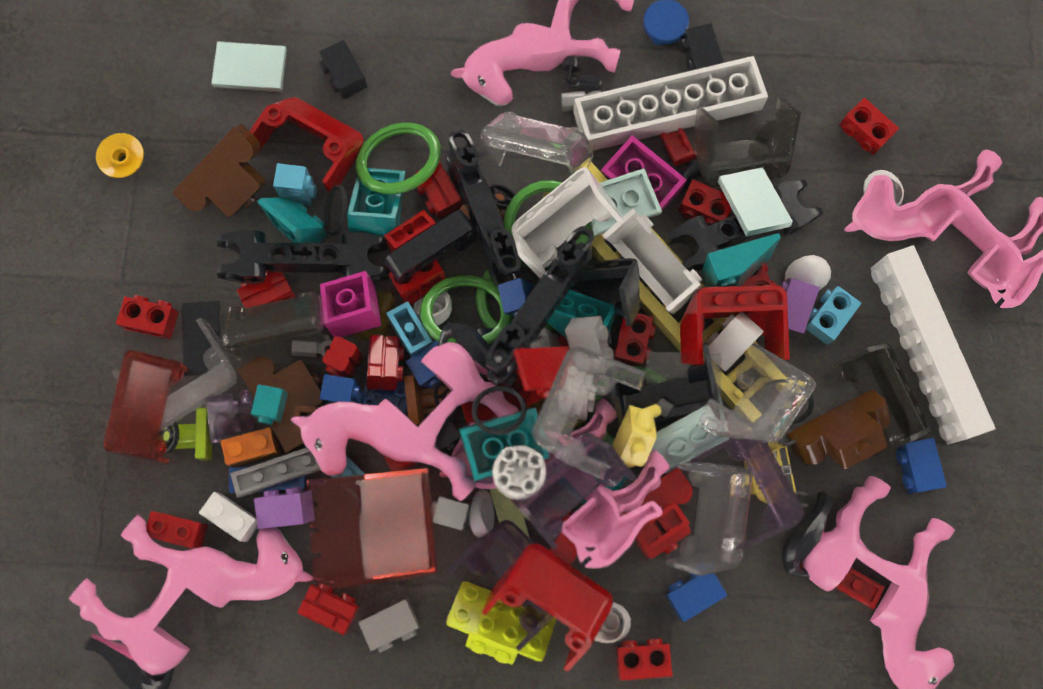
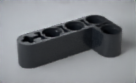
[384,210,476,282]

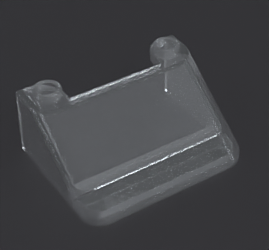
[696,343,816,443]

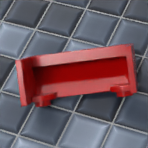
[250,97,364,195]
[680,285,790,365]
[462,346,572,424]
[481,544,613,672]

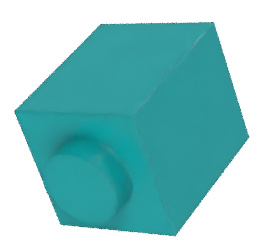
[251,384,288,425]

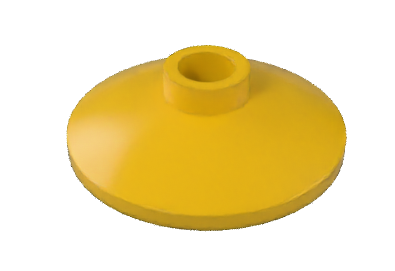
[96,133,144,178]

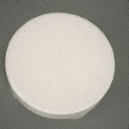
[493,446,546,500]

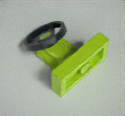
[154,408,213,461]

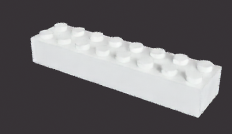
[573,56,768,153]
[871,245,996,445]

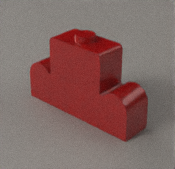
[621,467,693,559]

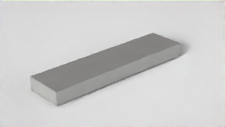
[230,448,321,498]

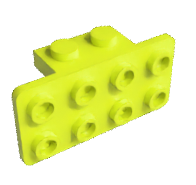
[446,581,556,665]

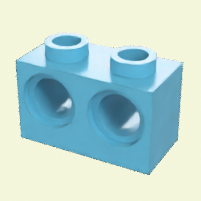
[273,163,317,206]
[806,286,862,345]

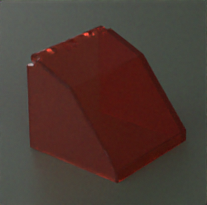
[306,468,437,588]

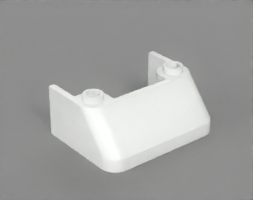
[512,167,623,279]
[602,208,703,314]

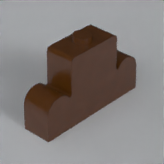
[172,124,267,217]
[237,357,326,454]
[787,389,891,469]

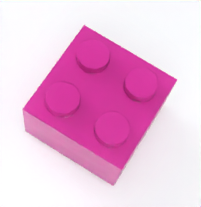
[320,271,381,337]

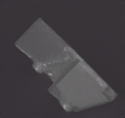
[479,112,594,175]
[112,318,237,431]
[533,347,645,479]
[666,462,752,576]

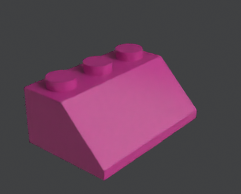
[601,135,687,210]

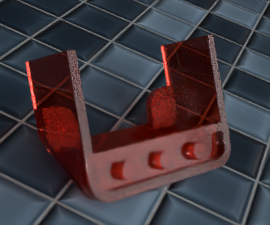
[104,350,189,464]

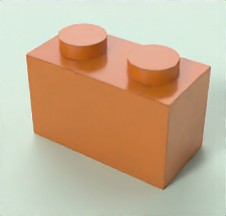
[221,427,282,467]

